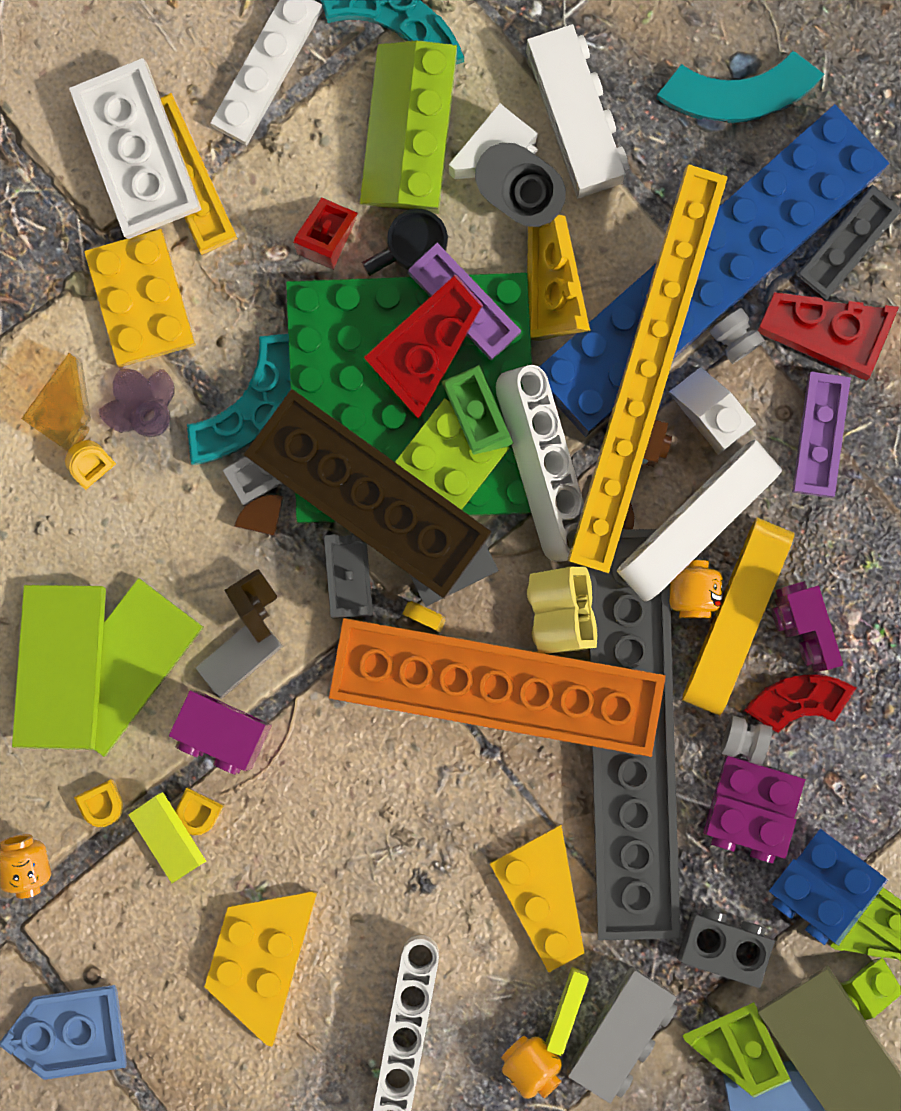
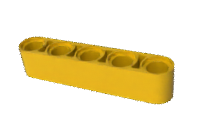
[682,517,795,716]

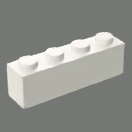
[526,24,629,199]

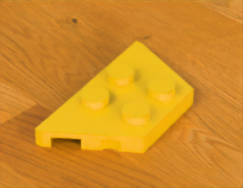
[204,891,318,1047]

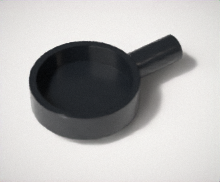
[361,209,448,276]

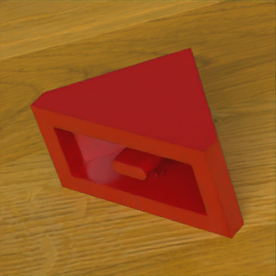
[293,197,358,270]

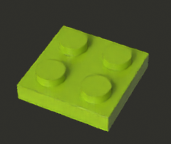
[395,398,509,510]

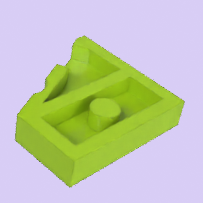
[827,887,901,961]
[682,1002,791,1098]

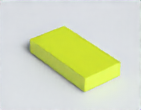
[128,792,206,884]
[546,967,589,1056]

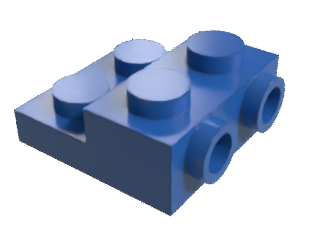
[769,829,888,946]

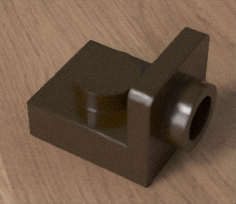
[224,569,277,643]

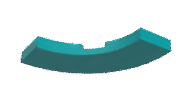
[320,0,465,65]
[656,50,825,123]
[187,334,291,466]

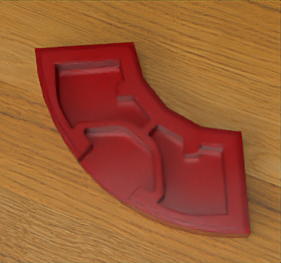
[743,675,857,733]

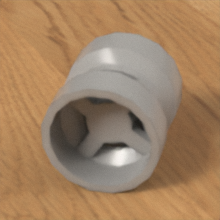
[709,308,765,364]
[721,715,772,766]

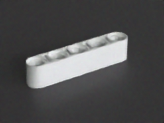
[496,365,584,562]
[617,439,782,602]
[373,935,439,1111]

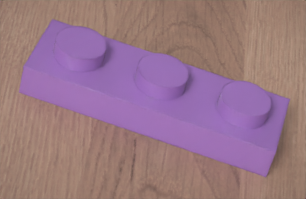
[408,243,521,361]
[792,372,851,498]

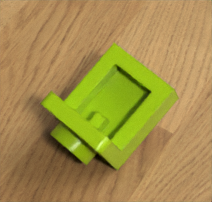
[840,958,901,1020]

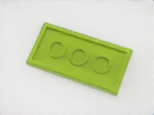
[95,578,204,757]
[12,585,106,750]

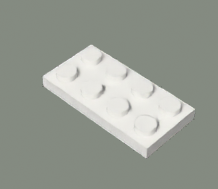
[69,58,202,239]

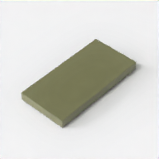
[758,965,901,1111]

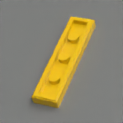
[160,93,238,255]

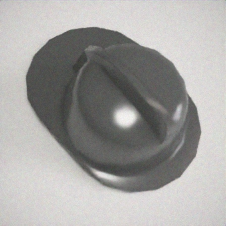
[475,142,566,227]

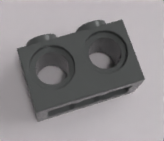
[677,908,775,988]

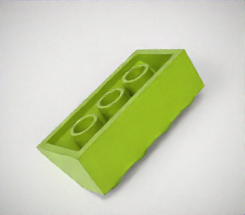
[360,40,457,214]

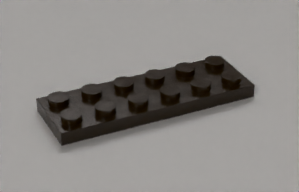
[244,389,492,599]

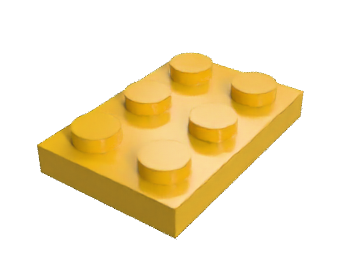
[84,229,196,368]

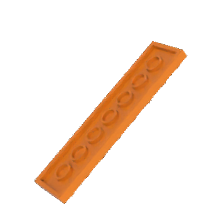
[329,618,666,757]

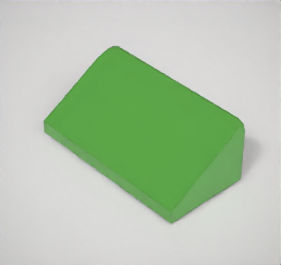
[442,365,514,455]

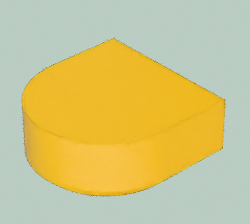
[65,440,116,490]
[402,601,446,632]
[74,779,123,827]
[176,787,224,836]

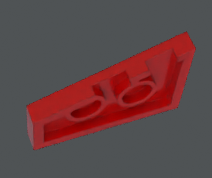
[364,275,483,419]
[757,292,899,381]

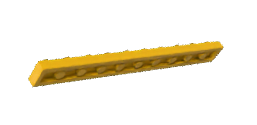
[567,164,728,573]

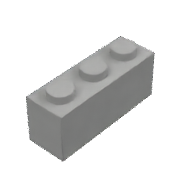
[566,966,677,1104]

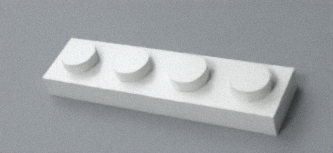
[210,0,323,146]

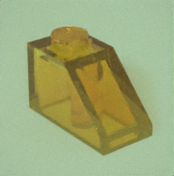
[21,353,91,451]

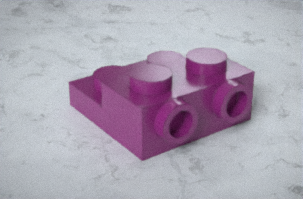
[772,581,843,672]
[703,755,806,864]

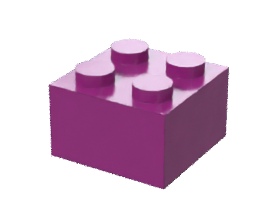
[169,690,272,775]

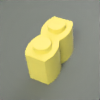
[527,567,597,654]

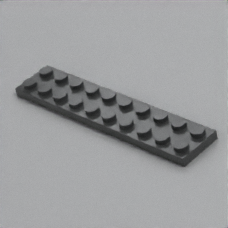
[587,529,681,940]

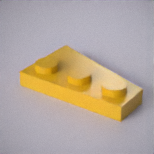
[527,215,590,341]
[490,824,584,973]

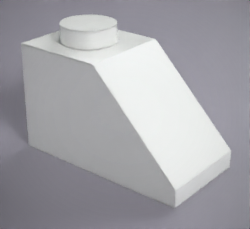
[449,104,538,179]
[669,367,756,455]

